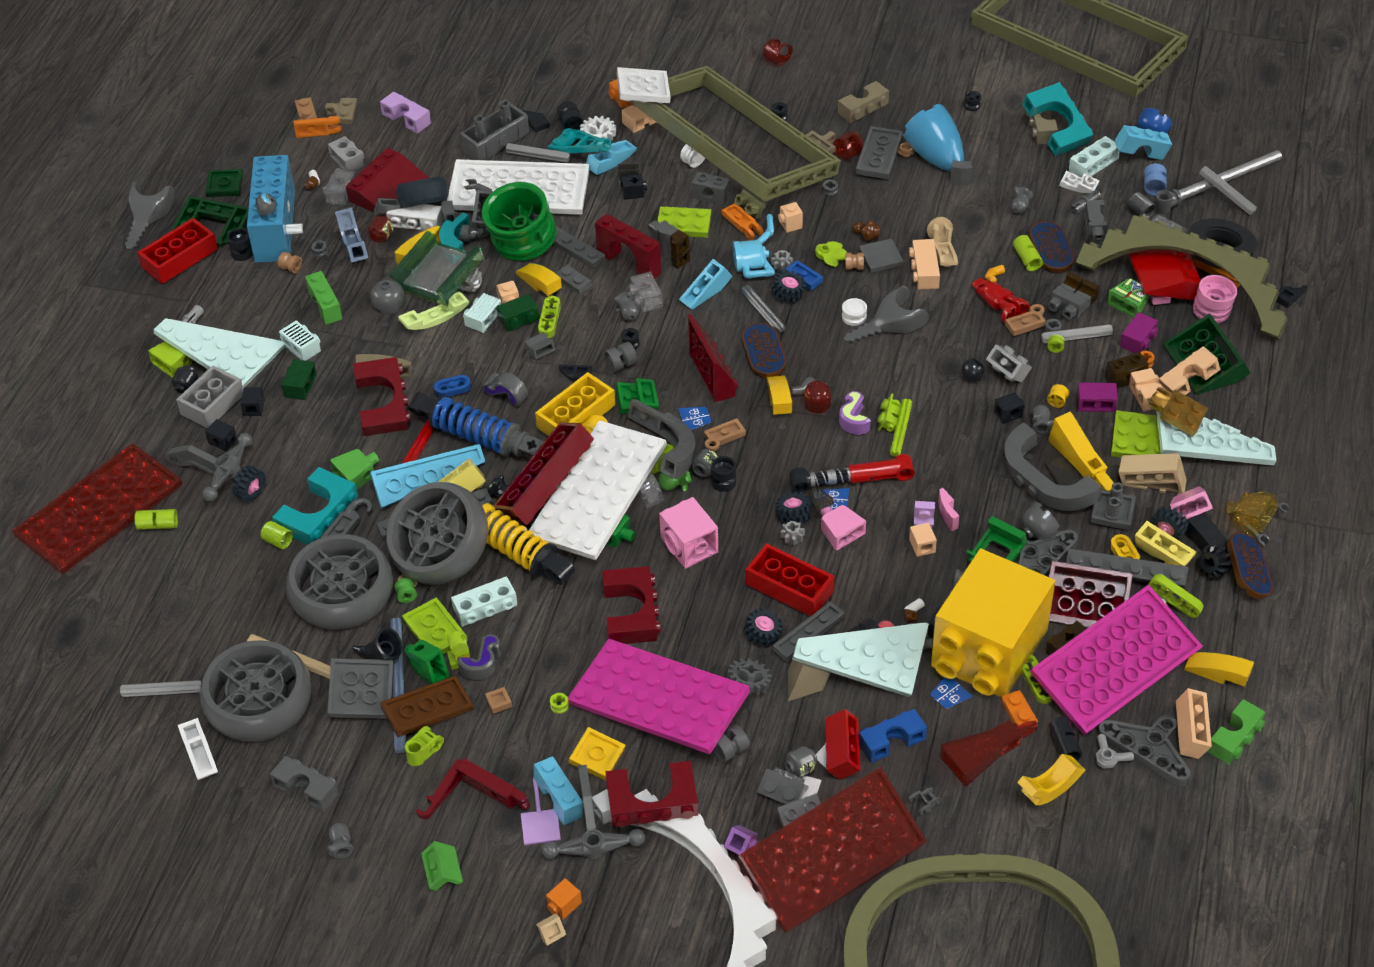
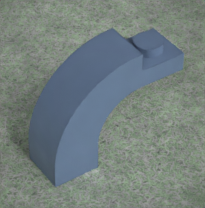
[335,207,368,262]

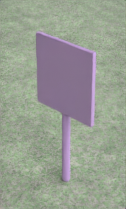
[521,778,561,845]

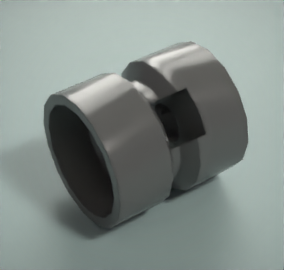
[604,342,637,373]
[713,724,750,763]

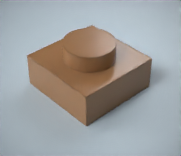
[485,687,512,714]

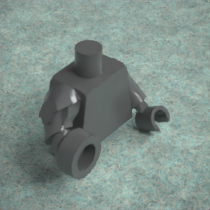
[460,179,493,242]

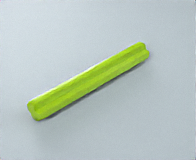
[890,398,912,457]

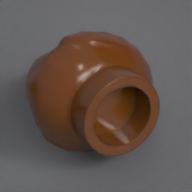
[853,220,881,241]

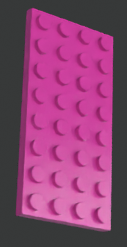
[1030,585,1203,736]
[568,639,750,754]

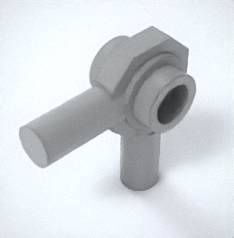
[1095,734,1134,769]

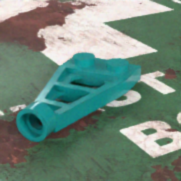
[547,128,611,153]

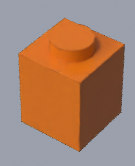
[546,879,582,919]

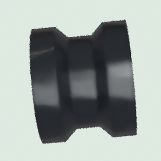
[964,91,981,111]
[772,102,788,121]
[621,328,640,350]

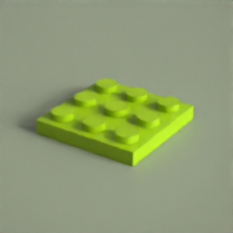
[1111,410,1161,458]

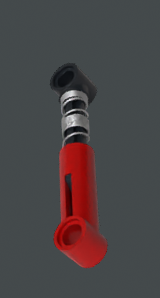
[789,454,915,494]

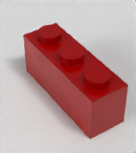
[825,709,860,780]

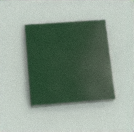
[205,169,243,197]

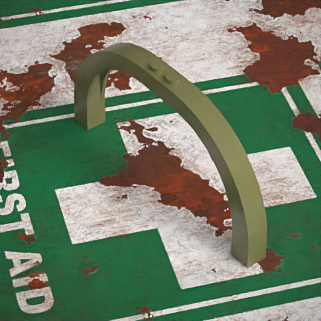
[843,853,1120,967]

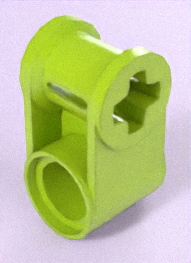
[405,726,444,766]

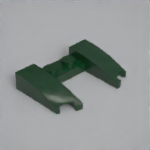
[172,196,249,246]

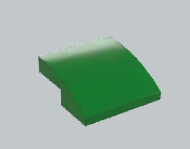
[615,378,659,414]

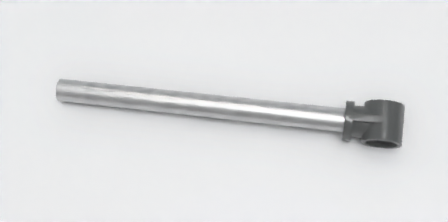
[1154,150,1282,214]

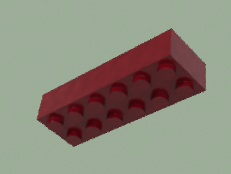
[494,422,594,525]

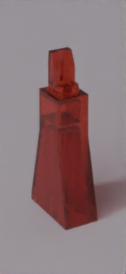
[940,720,1038,787]

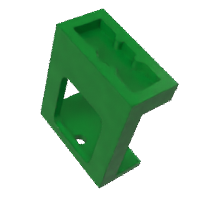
[966,516,1027,563]

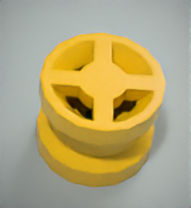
[1047,384,1069,408]

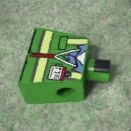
[1107,279,1149,318]

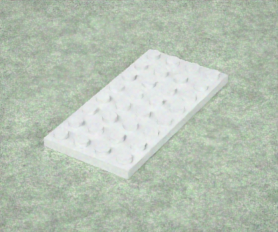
[447,160,590,214]
[530,420,667,560]

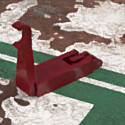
[415,758,530,819]

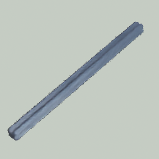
[390,618,406,754]

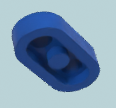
[434,375,471,397]

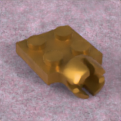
[1148,387,1208,437]

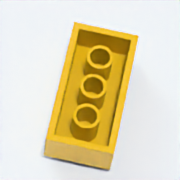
[535,372,615,436]

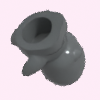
[1010,187,1033,214]
[614,292,639,321]
[1032,405,1054,435]
[327,822,354,859]

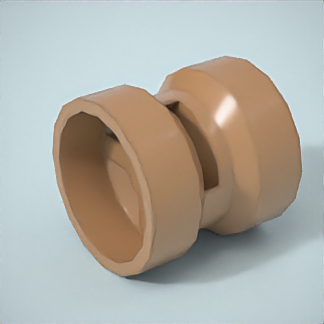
[278,252,302,273]
[845,253,864,270]

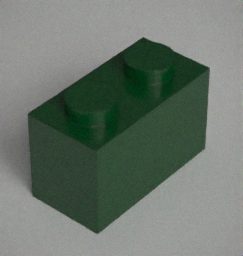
[497,294,539,332]
[281,359,317,400]

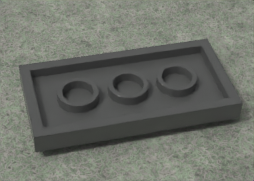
[856,126,903,179]

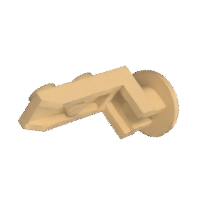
[927,217,958,267]

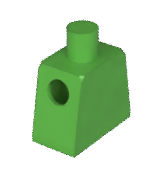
[330,449,379,490]

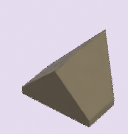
[788,660,831,701]

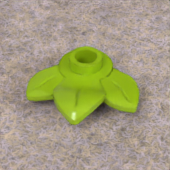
[815,241,847,267]

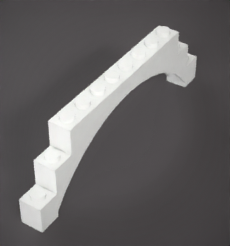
[592,789,777,967]

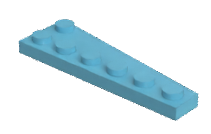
[370,444,485,509]

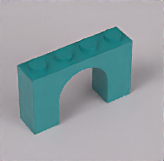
[1022,82,1094,157]
[272,467,358,545]

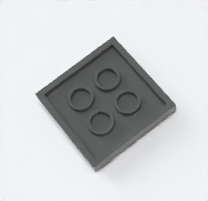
[327,658,393,719]

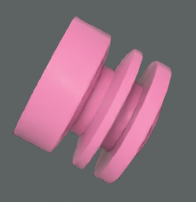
[1193,275,1237,323]

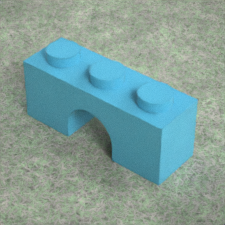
[1115,125,1172,160]
[534,756,583,826]

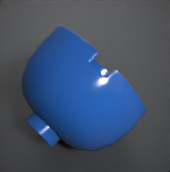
[1137,108,1172,134]

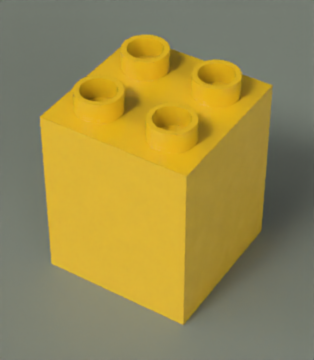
[931,548,1055,697]

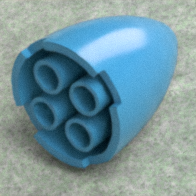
[902,104,964,172]

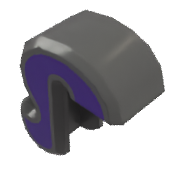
[483,373,528,408]
[457,634,501,680]

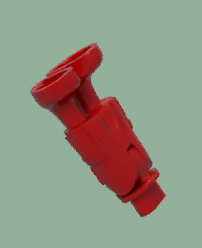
[972,278,1030,323]

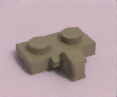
[325,98,358,124]
[806,130,836,154]

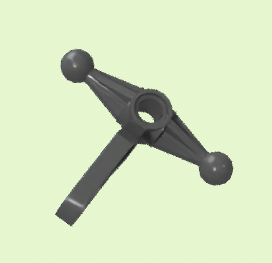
[165,432,253,501]
[542,764,645,859]

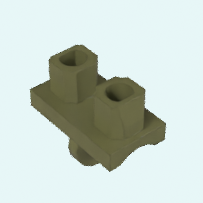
[734,188,766,219]

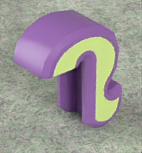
[839,391,871,435]

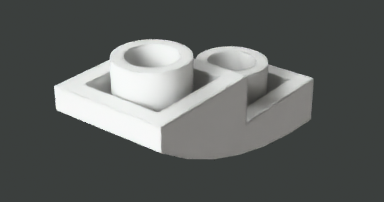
[1059,171,1099,193]

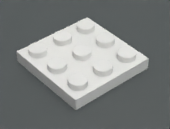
[617,67,671,104]

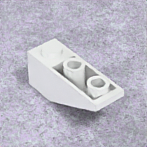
[386,204,443,231]

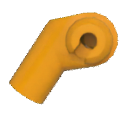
[985,265,1005,282]

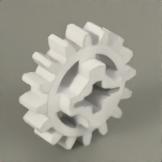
[580,116,616,143]

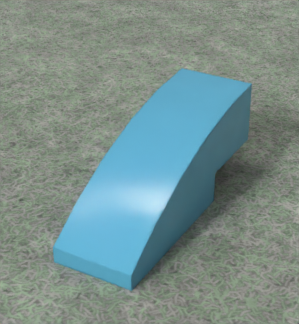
[586,140,637,175]

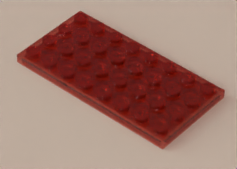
[12,443,183,574]
[738,767,927,932]

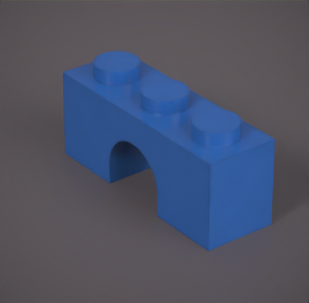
[859,709,927,763]

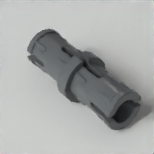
[1069,190,1101,215]

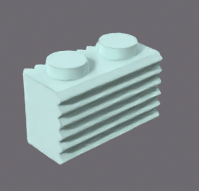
[463,293,501,333]

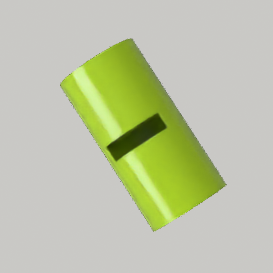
[1013,235,1043,271]
[135,509,178,530]

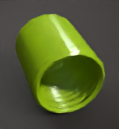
[260,521,293,549]

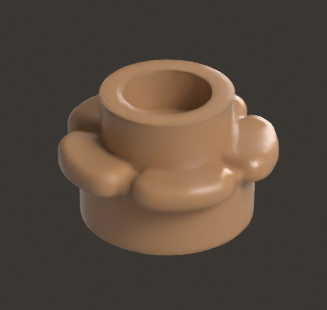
[898,142,915,158]

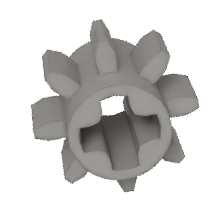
[771,250,793,272]
[780,521,805,545]

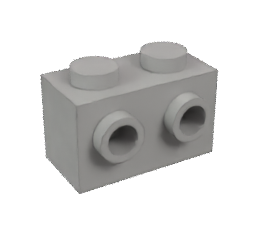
[986,344,1032,382]

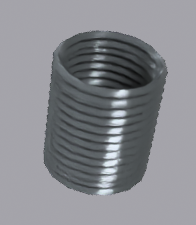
[1128,192,1156,218]

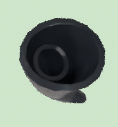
[352,628,402,660]

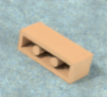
[909,239,940,289]
[1176,688,1212,759]

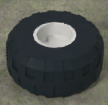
[396,176,449,208]

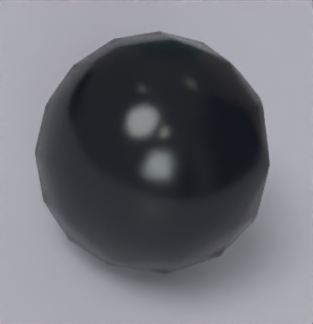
[962,358,985,381]

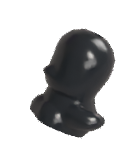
[488,475,509,499]

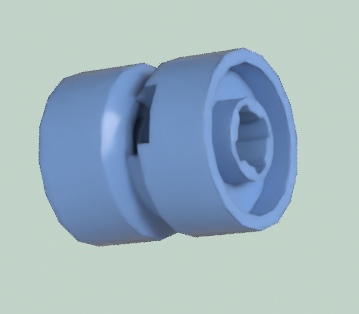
[1144,163,1167,196]

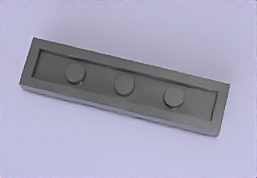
[773,601,845,662]

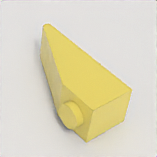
[438,458,486,492]
[1135,521,1196,566]

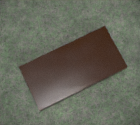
[380,675,474,737]

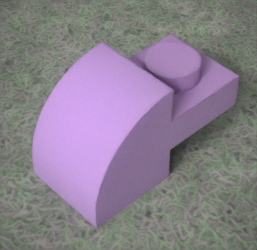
[914,501,935,527]

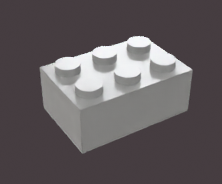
[176,366,243,428]

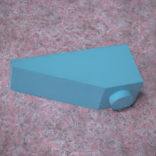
[679,259,733,310]

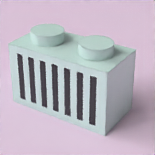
[279,321,321,361]

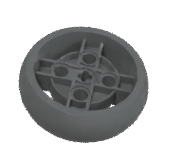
[386,482,488,585]
[286,534,393,631]
[199,640,312,742]

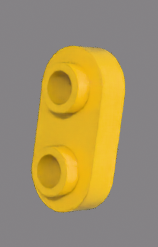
[1110,534,1140,559]

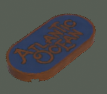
[1029,221,1075,273]
[742,323,786,378]
[1227,532,1273,599]

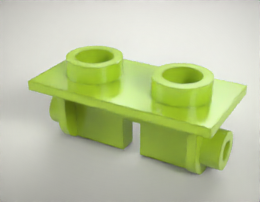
[877,393,901,432]

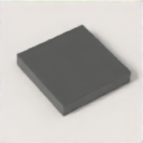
[859,239,904,273]

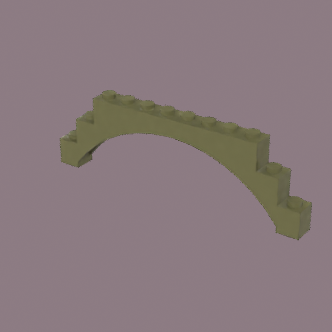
[1076,214,1288,340]

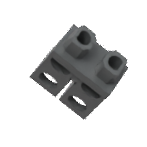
[1082,200,1107,249]

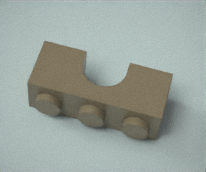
[838,81,889,123]
[1026,111,1058,144]

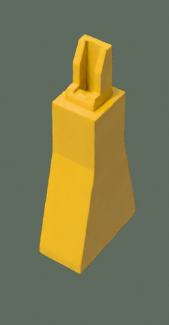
[1048,412,1113,491]

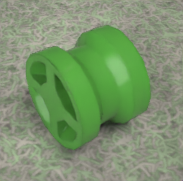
[394,578,417,603]

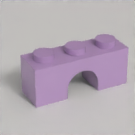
[380,92,431,134]

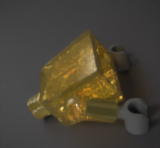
[1226,492,1289,549]

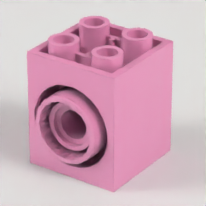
[659,497,719,569]

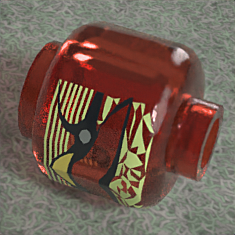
[368,216,393,242]

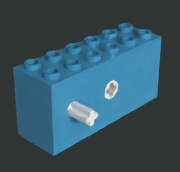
[247,155,303,262]

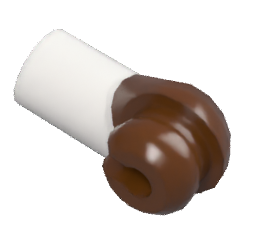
[303,170,320,190]
[904,598,925,623]

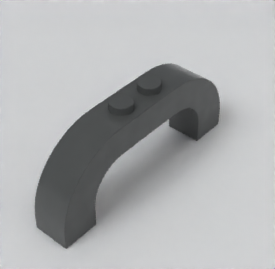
[1005,422,1102,511]

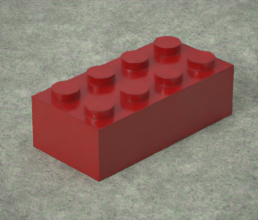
[137,218,218,284]
[745,543,835,616]

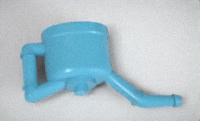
[732,214,775,279]

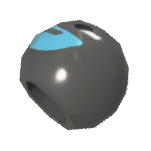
[256,193,277,216]

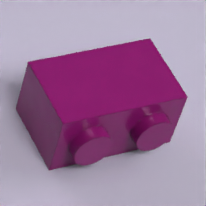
[1120,312,1159,353]
[1077,382,1118,412]

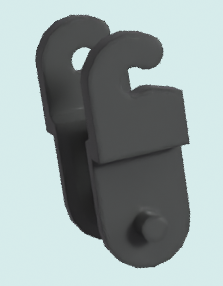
[908,787,941,815]

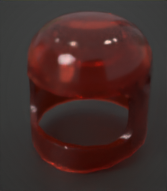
[762,38,793,66]
[833,131,864,160]
[804,380,831,414]

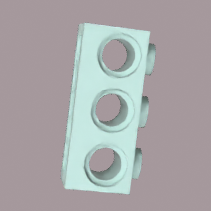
[1069,136,1120,178]
[451,576,517,626]

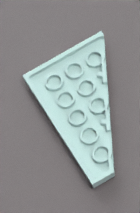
[154,318,285,388]
[1156,411,1276,465]
[792,623,929,697]

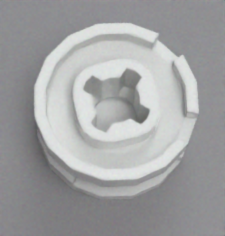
[680,144,705,168]
[842,298,867,326]

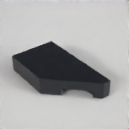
[522,110,550,132]
[1276,285,1308,308]
[559,364,593,382]

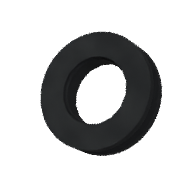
[1189,218,1257,268]

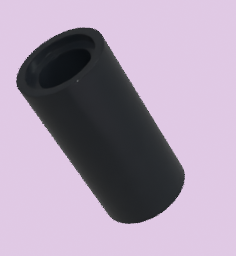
[1049,716,1082,761]

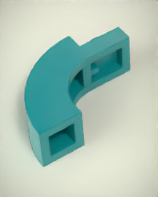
[439,212,470,265]

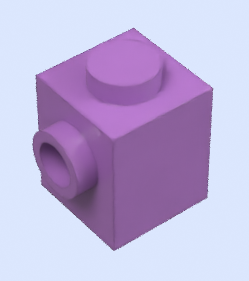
[724,825,759,856]

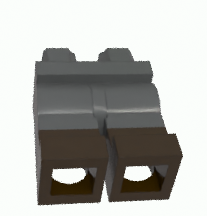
[648,220,690,269]
[1048,272,1099,320]

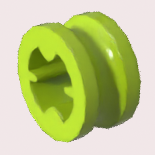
[1047,335,1065,353]
[550,693,569,714]

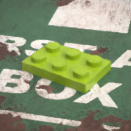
[658,207,711,238]
[402,597,468,654]

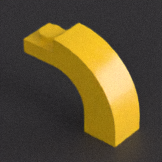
[1017,754,1086,805]

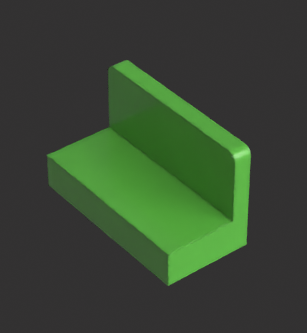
[421,841,463,891]

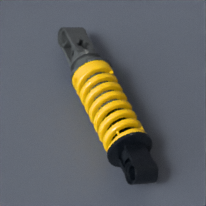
[438,501,575,585]

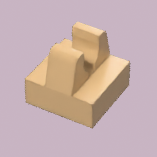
[536,913,566,946]

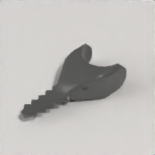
[124,181,175,250]
[844,285,929,343]

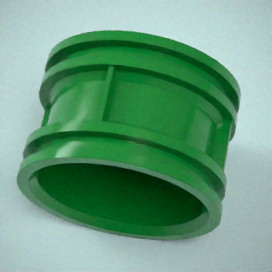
[482,182,557,261]

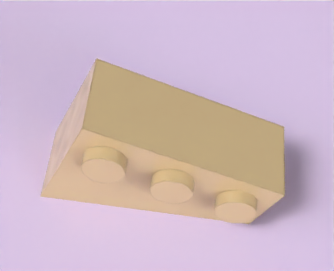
[1119,453,1187,495]

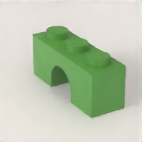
[305,271,342,325]
[1207,699,1265,765]

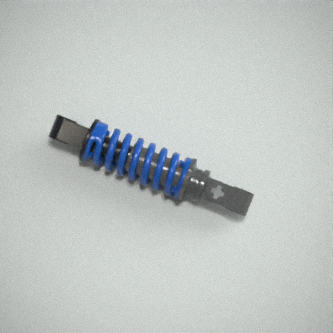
[408,392,544,459]

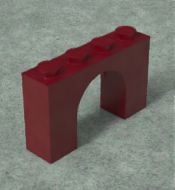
[595,213,662,283]
[353,357,411,436]
[602,566,661,644]
[605,760,698,827]

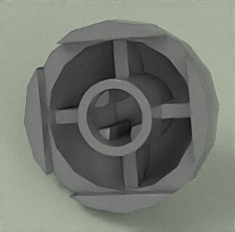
[370,280,406,314]
[1022,502,1061,540]

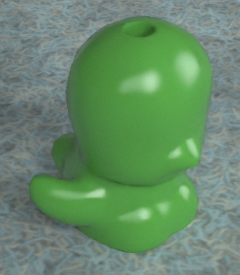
[658,471,691,492]

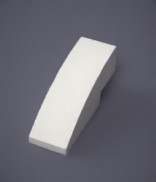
[178,718,218,780]

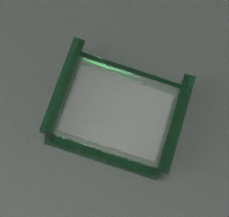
[388,231,485,306]

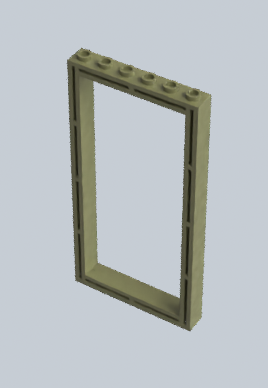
[971,0,1188,98]
[631,66,841,202]

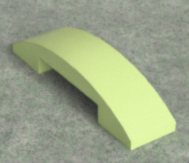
[398,291,469,330]

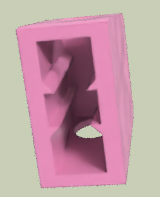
[1170,486,1213,519]
[820,505,866,551]

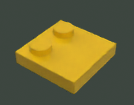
[568,727,625,781]

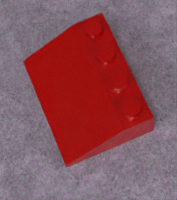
[1128,249,1201,300]

